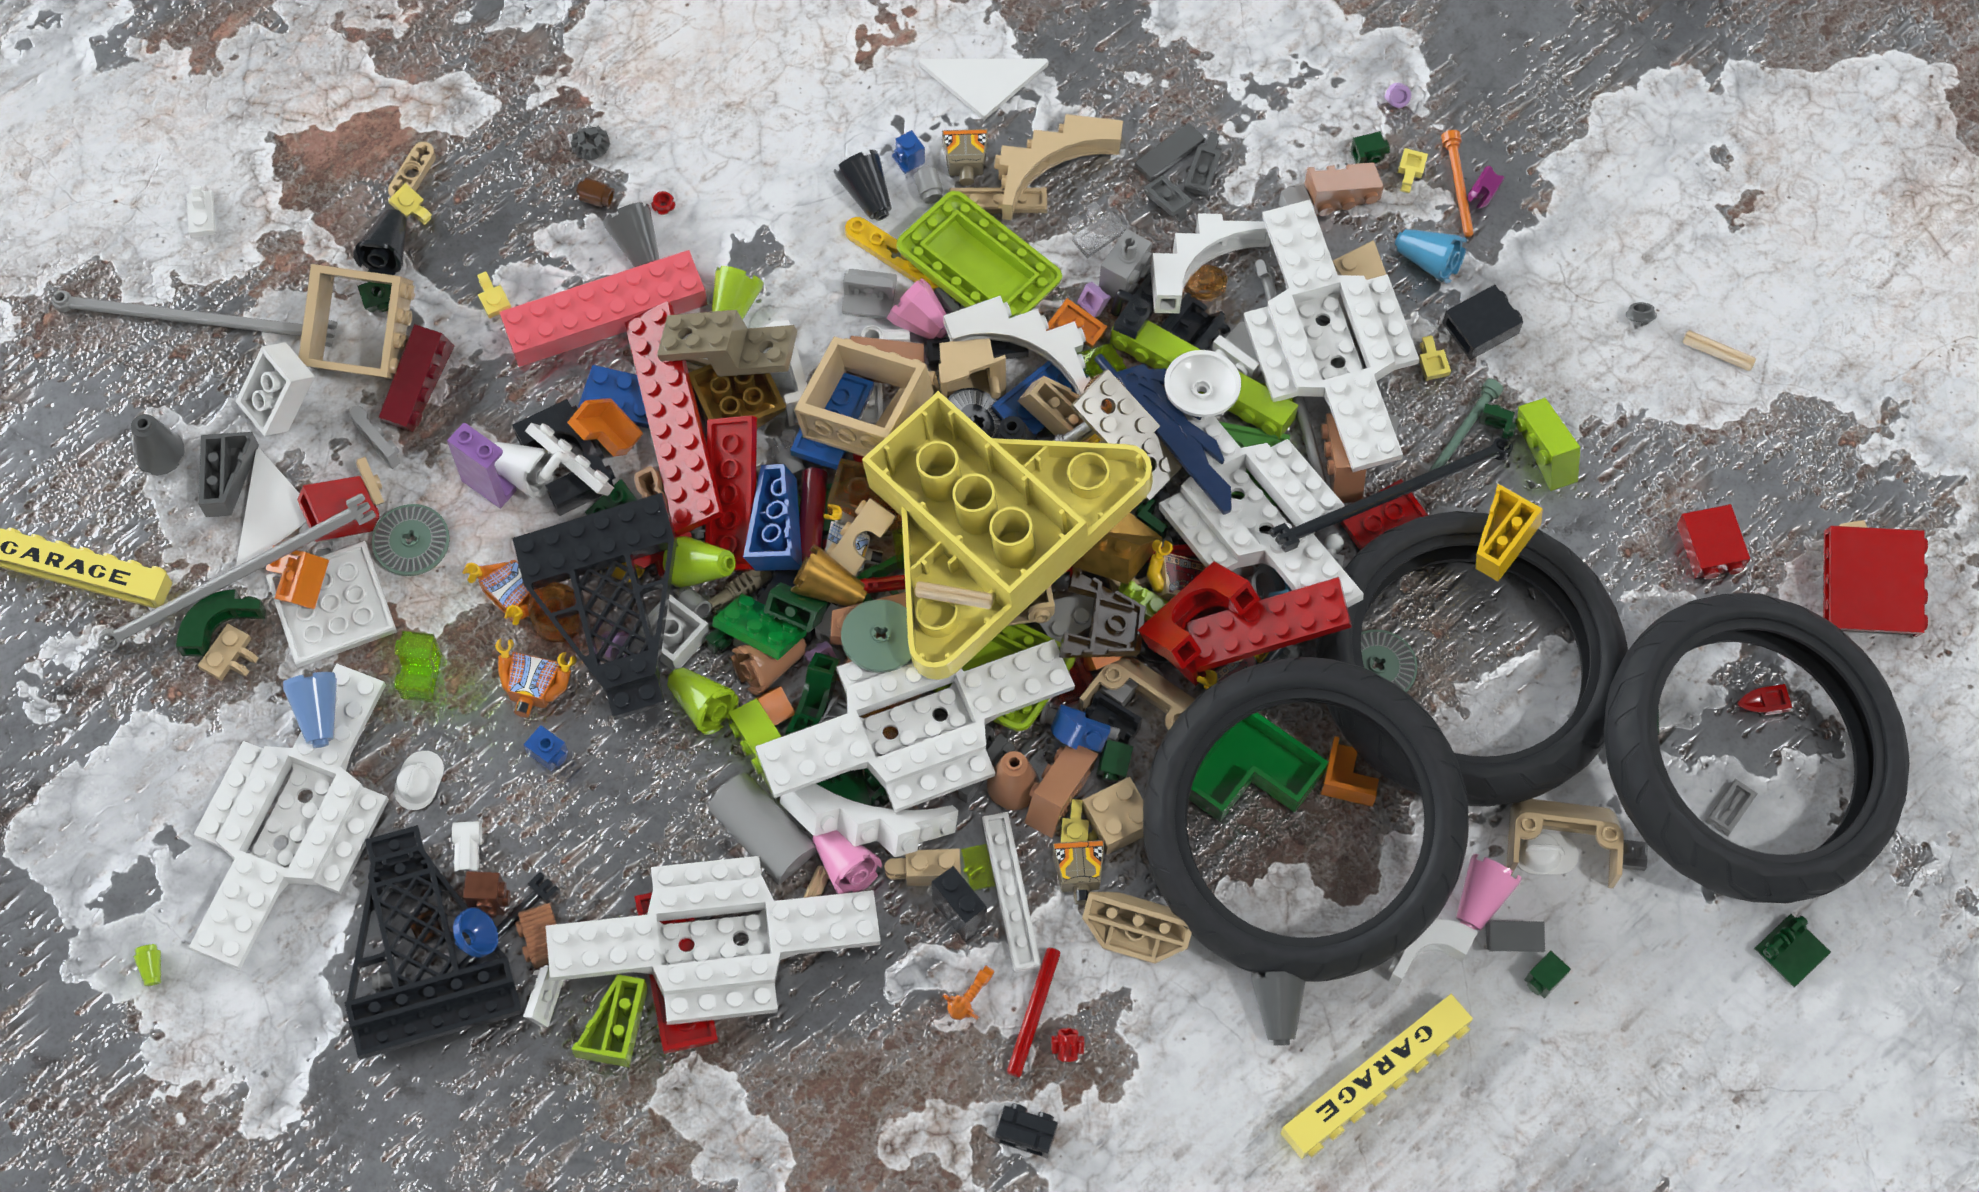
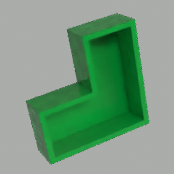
[1189,713,1329,822]

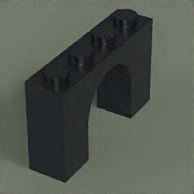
[512,399,616,516]

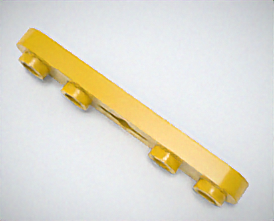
[845,217,941,291]

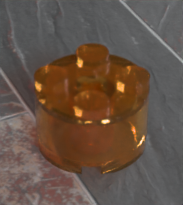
[528,582,582,643]

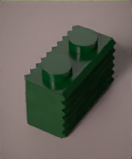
[764,582,828,632]

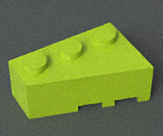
[1515,397,1580,491]
[729,698,782,797]

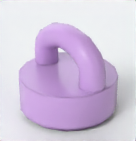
[1385,83,1411,108]

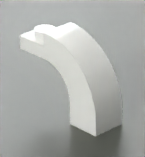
[1388,919,1478,987]

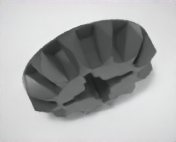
[571,124,610,160]

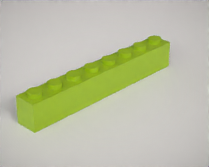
[1110,320,1298,440]

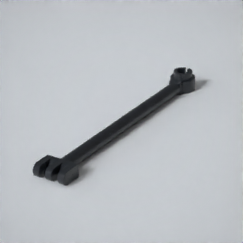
[451,872,560,972]

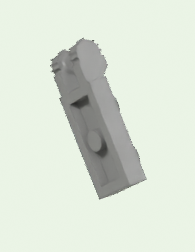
[349,405,400,469]

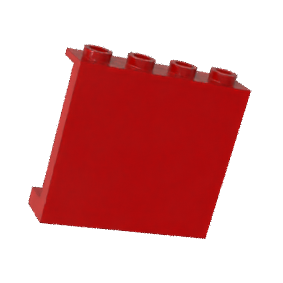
[1823,526,1928,637]

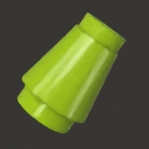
[133,944,161,986]

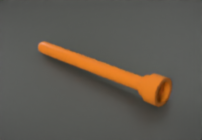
[1441,130,1474,238]

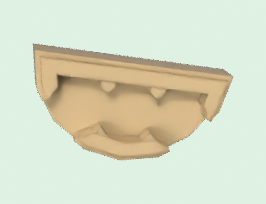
[356,457,384,506]

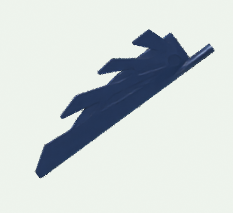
[1094,354,1232,515]

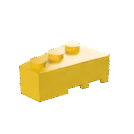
[1476,484,1543,581]

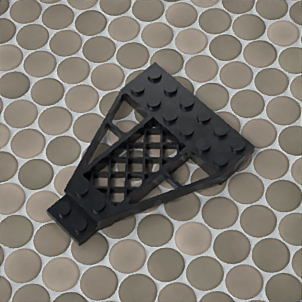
[512,493,678,720]
[344,825,523,1060]

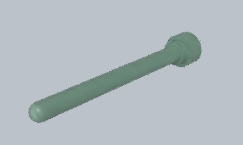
[1429,378,1504,471]

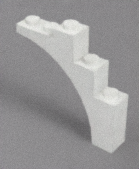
[1150,213,1270,313]
[943,296,1093,395]
[780,783,959,857]

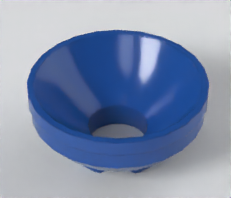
[453,908,498,957]

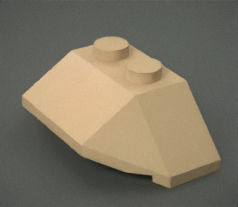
[1082,892,1192,963]

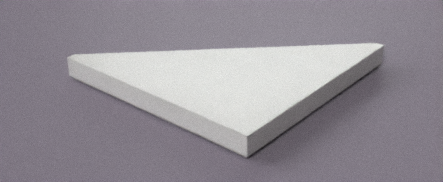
[919,59,1049,121]
[236,448,306,566]

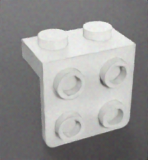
[1212,322,1262,380]

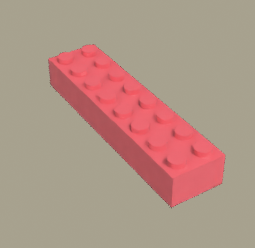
[499,250,708,367]

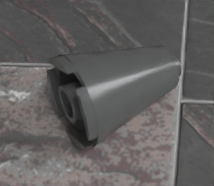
[603,202,659,268]
[131,414,185,476]
[1251,971,1306,1046]

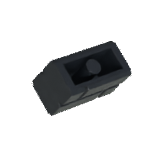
[994,1103,1058,1159]

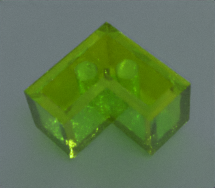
[394,631,442,702]

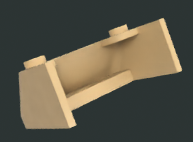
[1078,656,1195,730]
[1507,799,1624,888]

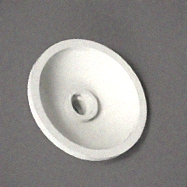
[1164,350,1241,417]

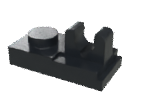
[1188,311,1231,350]

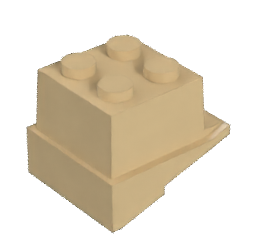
[939,338,1006,399]

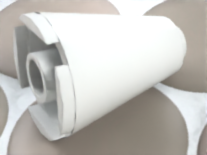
[495,442,559,498]

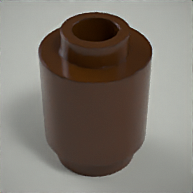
[576,177,615,208]

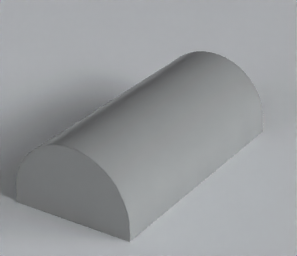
[708,773,817,885]

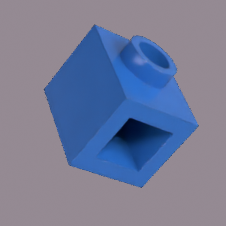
[523,725,568,772]

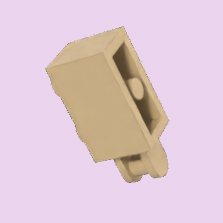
[884,849,961,886]

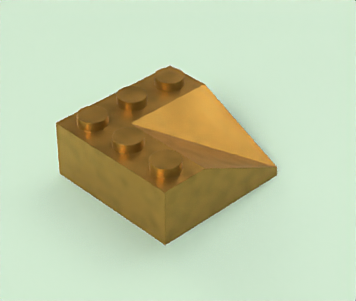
[689,364,786,429]
[1072,513,1162,584]

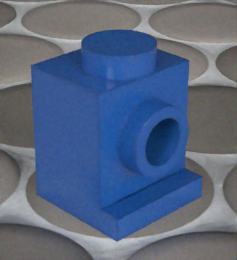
[892,130,925,174]

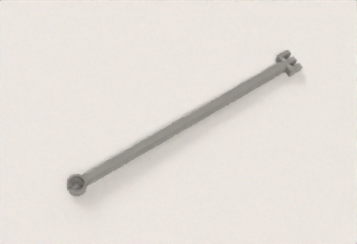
[1256,259,1328,485]
[51,290,338,347]
[98,494,376,652]

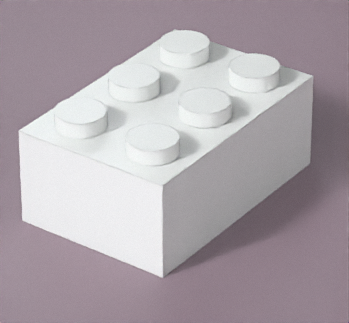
[236,342,315,436]

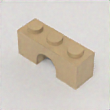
[826,498,897,576]

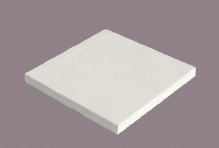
[266,541,397,668]

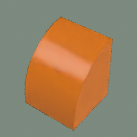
[755,686,795,726]

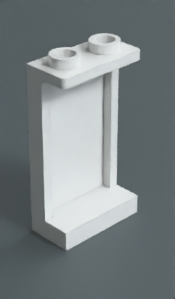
[764,320,807,427]

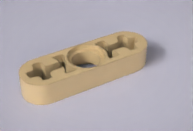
[388,142,436,198]

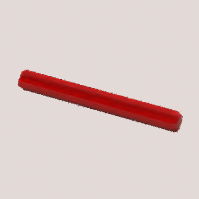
[1007,947,1060,1077]

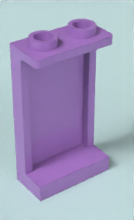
[447,423,517,509]

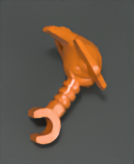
[943,965,995,1020]

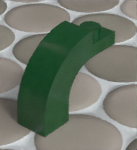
[176,589,266,657]
[785,652,840,736]

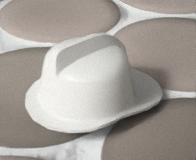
[394,750,444,810]
[1518,833,1578,875]

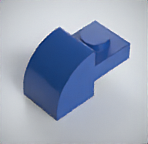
[1051,704,1111,753]

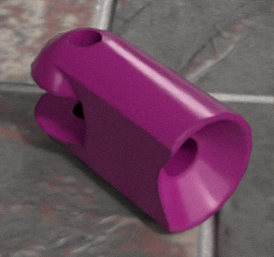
[1468,166,1505,209]

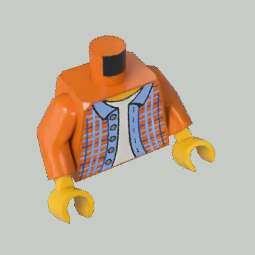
[462,560,541,625]
[495,638,577,718]

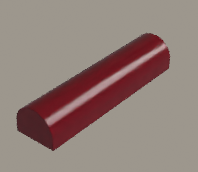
[799,468,828,563]

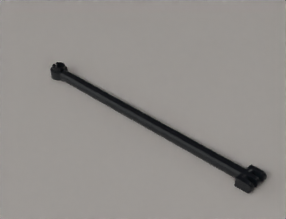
[1269,437,1513,552]

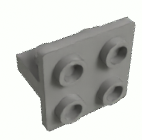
[841,269,897,319]

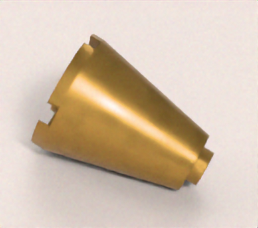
[791,545,867,606]

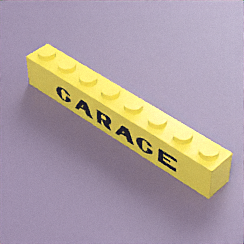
[0,528,173,609]
[1280,994,1473,1159]

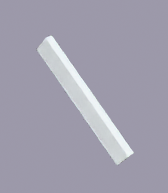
[982,812,1041,973]

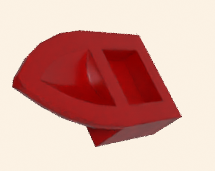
[1737,684,1792,716]

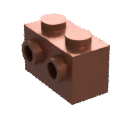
[463,871,511,918]

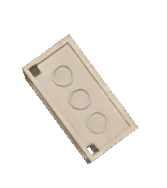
[299,264,415,379]
[794,336,934,457]

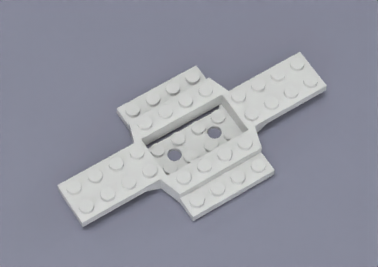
[1243,200,1419,472]
[1159,412,1364,608]
[755,639,1075,813]
[189,664,389,970]
[546,856,881,1025]

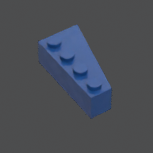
[743,464,802,571]

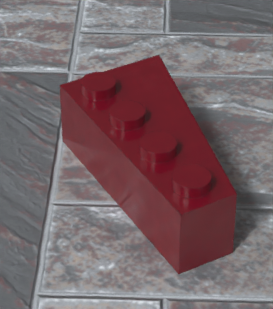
[378,324,455,432]

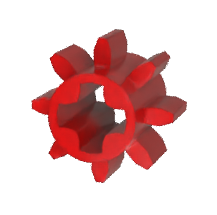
[1051,1028,1084,1062]

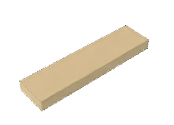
[949,187,1047,213]

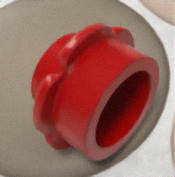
[651,191,676,215]

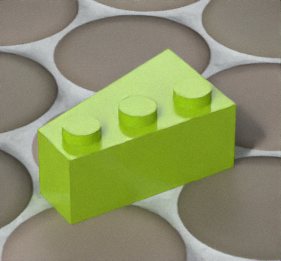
[571,975,648,1067]

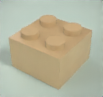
[1082,777,1144,855]

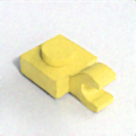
[1398,148,1428,193]
[388,183,432,226]
[477,271,511,319]
[1419,335,1451,381]
[1061,799,1089,843]

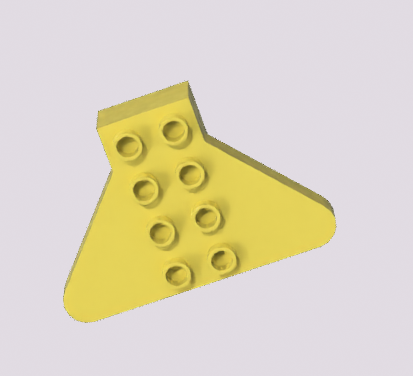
[862,391,1153,680]

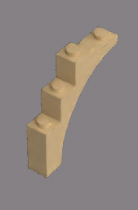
[994,114,1123,220]

